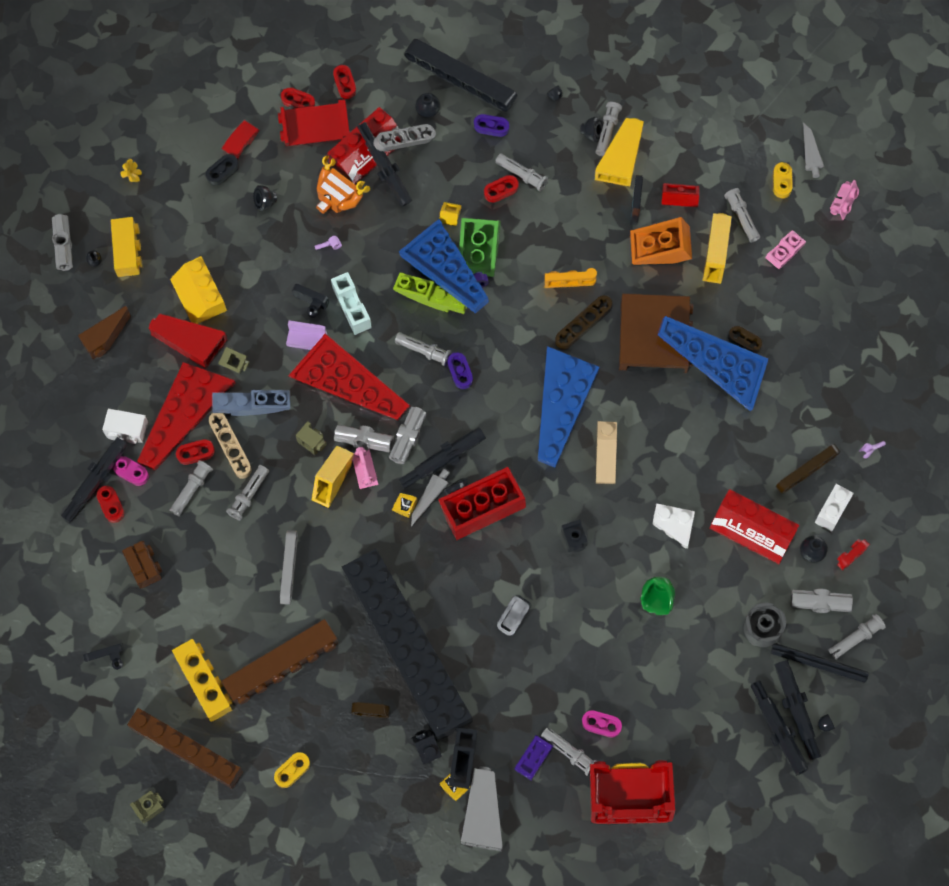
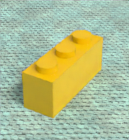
[111,217,142,277]

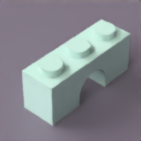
[331,272,372,335]

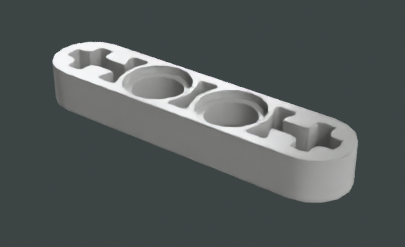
[373,124,436,151]
[280,530,298,605]

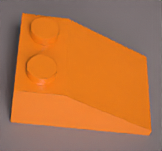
[630,217,692,265]

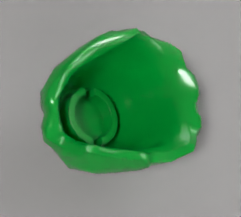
[640,577,675,616]

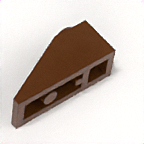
[78,306,131,359]

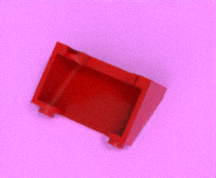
[590,760,675,824]

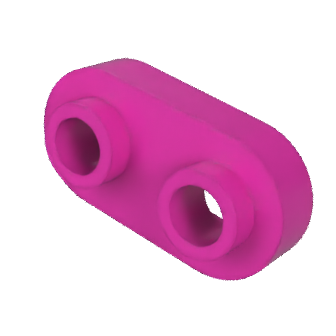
[112,456,149,486]
[582,710,622,738]

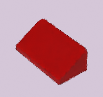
[662,183,699,207]

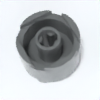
[743,603,786,647]

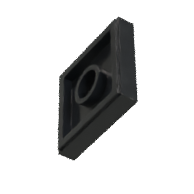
[630,175,643,225]

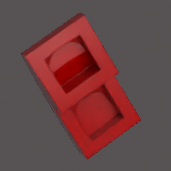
[221,120,260,159]

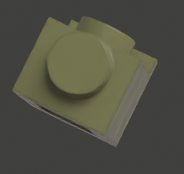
[218,347,250,374]
[296,421,327,455]
[130,791,165,824]

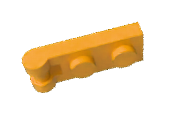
[544,268,597,288]

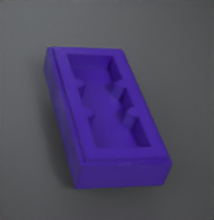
[514,735,553,781]

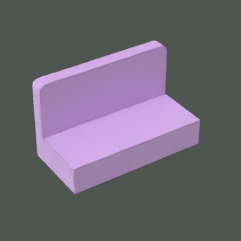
[286,321,327,350]

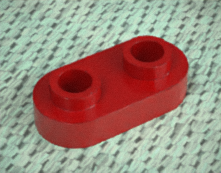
[333,65,356,99]
[281,88,315,109]
[484,175,518,203]
[176,439,215,465]
[97,486,124,523]
[837,539,871,571]

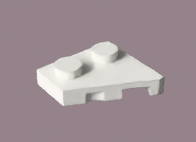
[652,504,695,548]

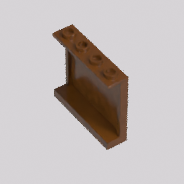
[619,294,693,373]

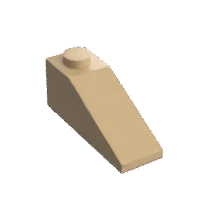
[596,421,617,484]

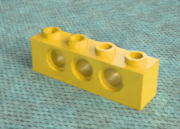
[172,639,233,722]

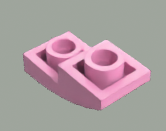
[766,230,806,269]

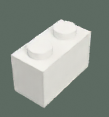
[102,409,148,444]
[815,484,853,532]

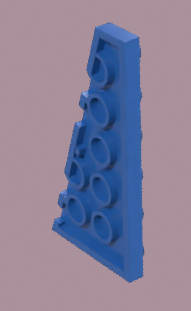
[399,219,489,313]
[657,316,768,411]
[538,346,599,468]

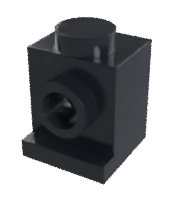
[561,519,588,552]

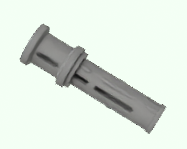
[596,102,622,156]
[495,153,548,192]
[724,188,760,243]
[395,332,452,366]
[169,460,213,516]
[226,465,269,520]
[828,614,886,660]
[541,727,597,776]

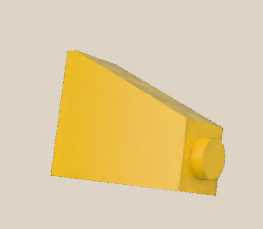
[312,446,354,508]

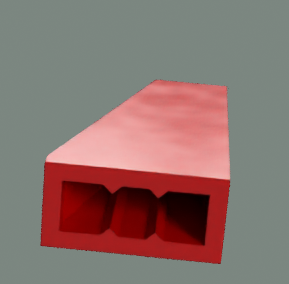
[149,314,228,369]

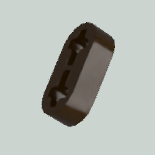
[728,326,762,354]
[351,702,390,718]

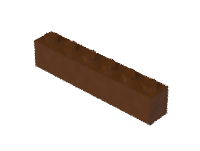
[221,619,338,705]
[127,708,243,789]

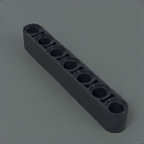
[404,39,518,112]

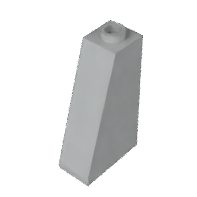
[461,766,502,852]

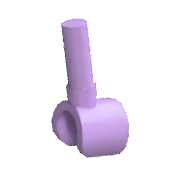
[315,236,342,250]
[859,441,886,459]

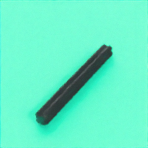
[771,643,869,683]

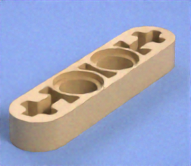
[209,413,252,479]

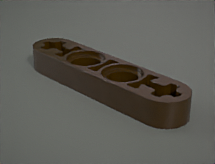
[555,295,612,350]
[776,444,841,494]

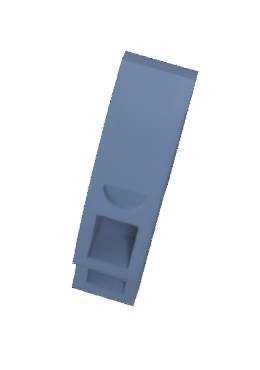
[212,390,290,416]

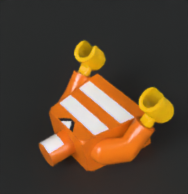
[316,156,370,214]

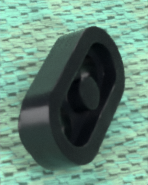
[206,154,238,185]

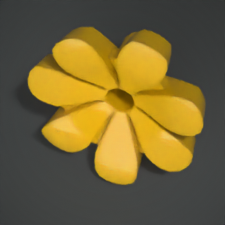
[120,159,142,182]

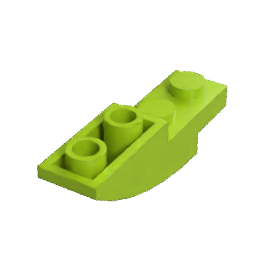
[393,273,467,314]

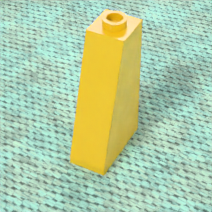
[595,118,644,187]
[703,213,732,284]

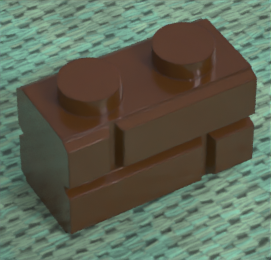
[122,541,163,589]

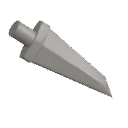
[803,123,824,178]
[411,469,450,526]

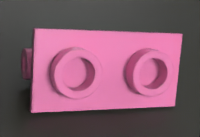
[830,180,859,220]
[353,447,378,489]

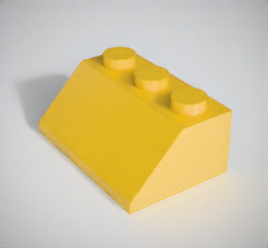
[170,256,227,324]

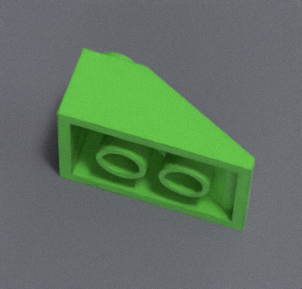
[459,218,501,277]

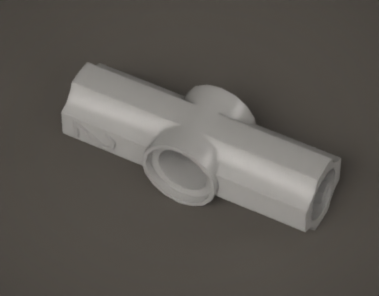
[52,214,73,271]
[389,407,427,464]
[334,425,394,452]
[791,589,853,613]

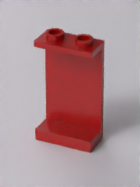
[278,100,350,146]

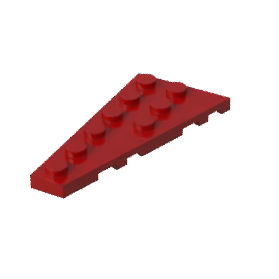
[288,333,411,421]
[137,362,236,471]

